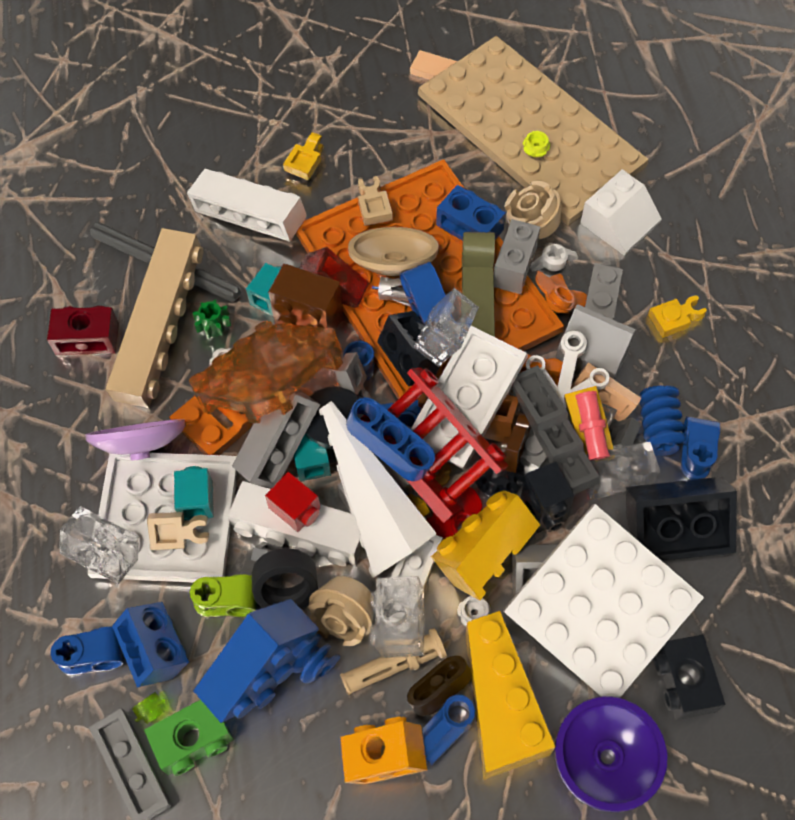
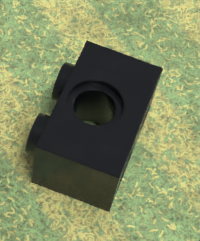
[653,634,726,720]

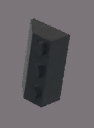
[626,476,737,561]

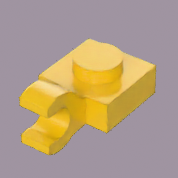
[283,132,324,181]

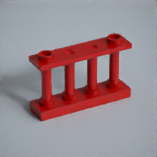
[360,367,509,523]

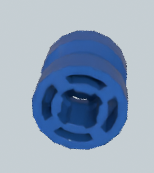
[343,341,375,381]

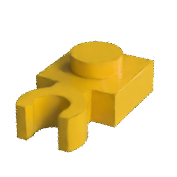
[648,296,707,338]

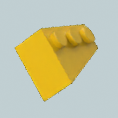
[431,490,540,600]

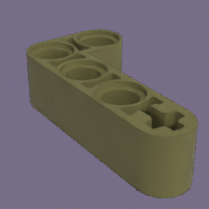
[462,232,495,338]

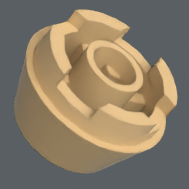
[504,181,561,240]
[307,576,375,646]

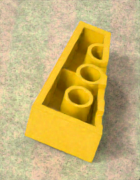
[465,611,555,780]

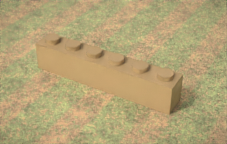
[105,228,203,408]

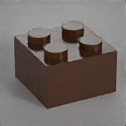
[268,263,344,343]

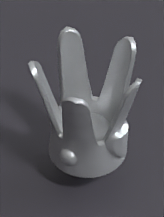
[372,276,410,306]

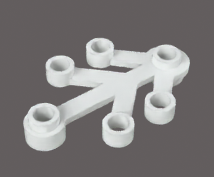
[526,331,609,425]

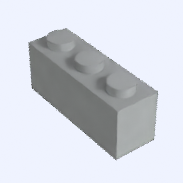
[232,380,320,489]

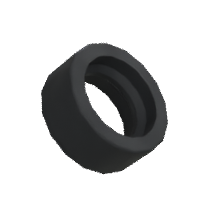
[251,548,318,609]

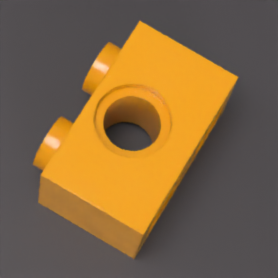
[340,717,427,785]

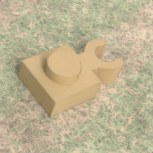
[358,176,393,226]
[147,512,209,550]

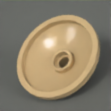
[348,227,438,277]

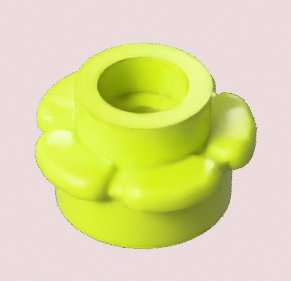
[523,131,550,157]

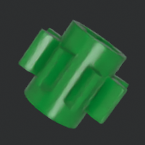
[192,300,231,339]

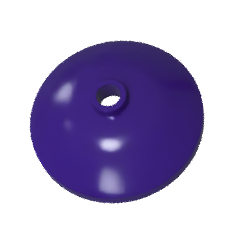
[555,697,668,812]

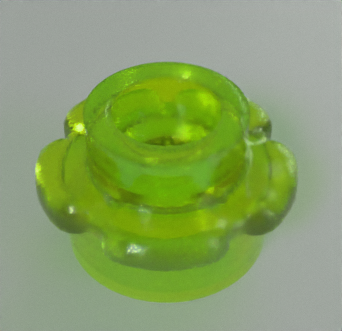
[132,692,165,724]

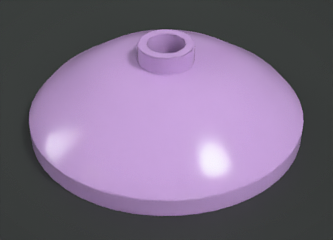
[85,419,185,461]

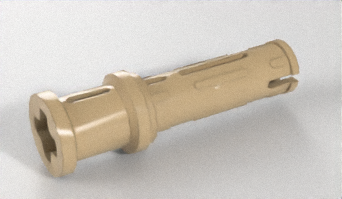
[340,628,447,696]

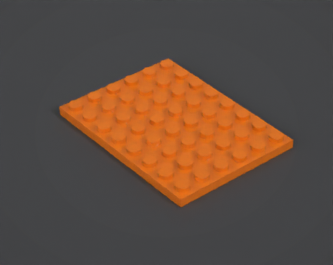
[295,159,564,400]

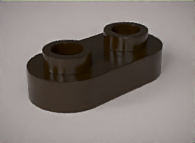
[407,656,472,716]

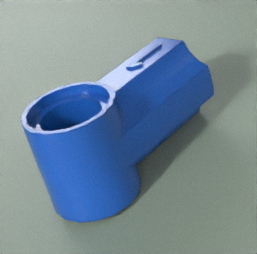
[422,695,475,766]

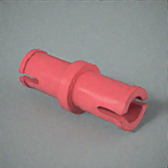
[575,391,610,461]

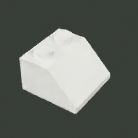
[580,169,662,256]

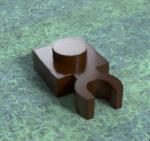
[500,413,531,473]

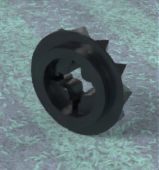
[475,456,525,497]

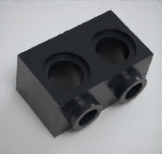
[377,311,446,386]
[520,461,575,533]

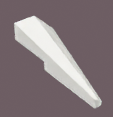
[319,401,437,577]

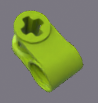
[190,574,257,618]

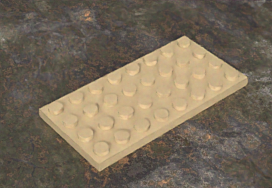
[418,36,649,226]

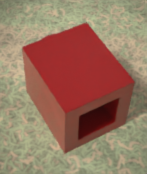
[265,472,321,532]

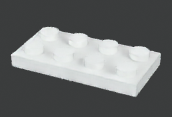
[411,325,528,470]

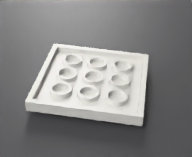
[87,453,238,582]
[503,504,704,698]

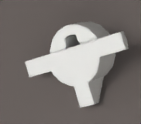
[530,243,578,272]

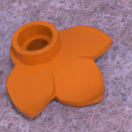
[535,271,587,313]

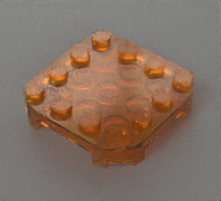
[189,320,343,423]

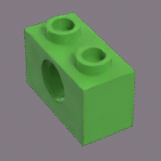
[144,700,234,776]

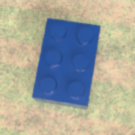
[193,599,319,723]

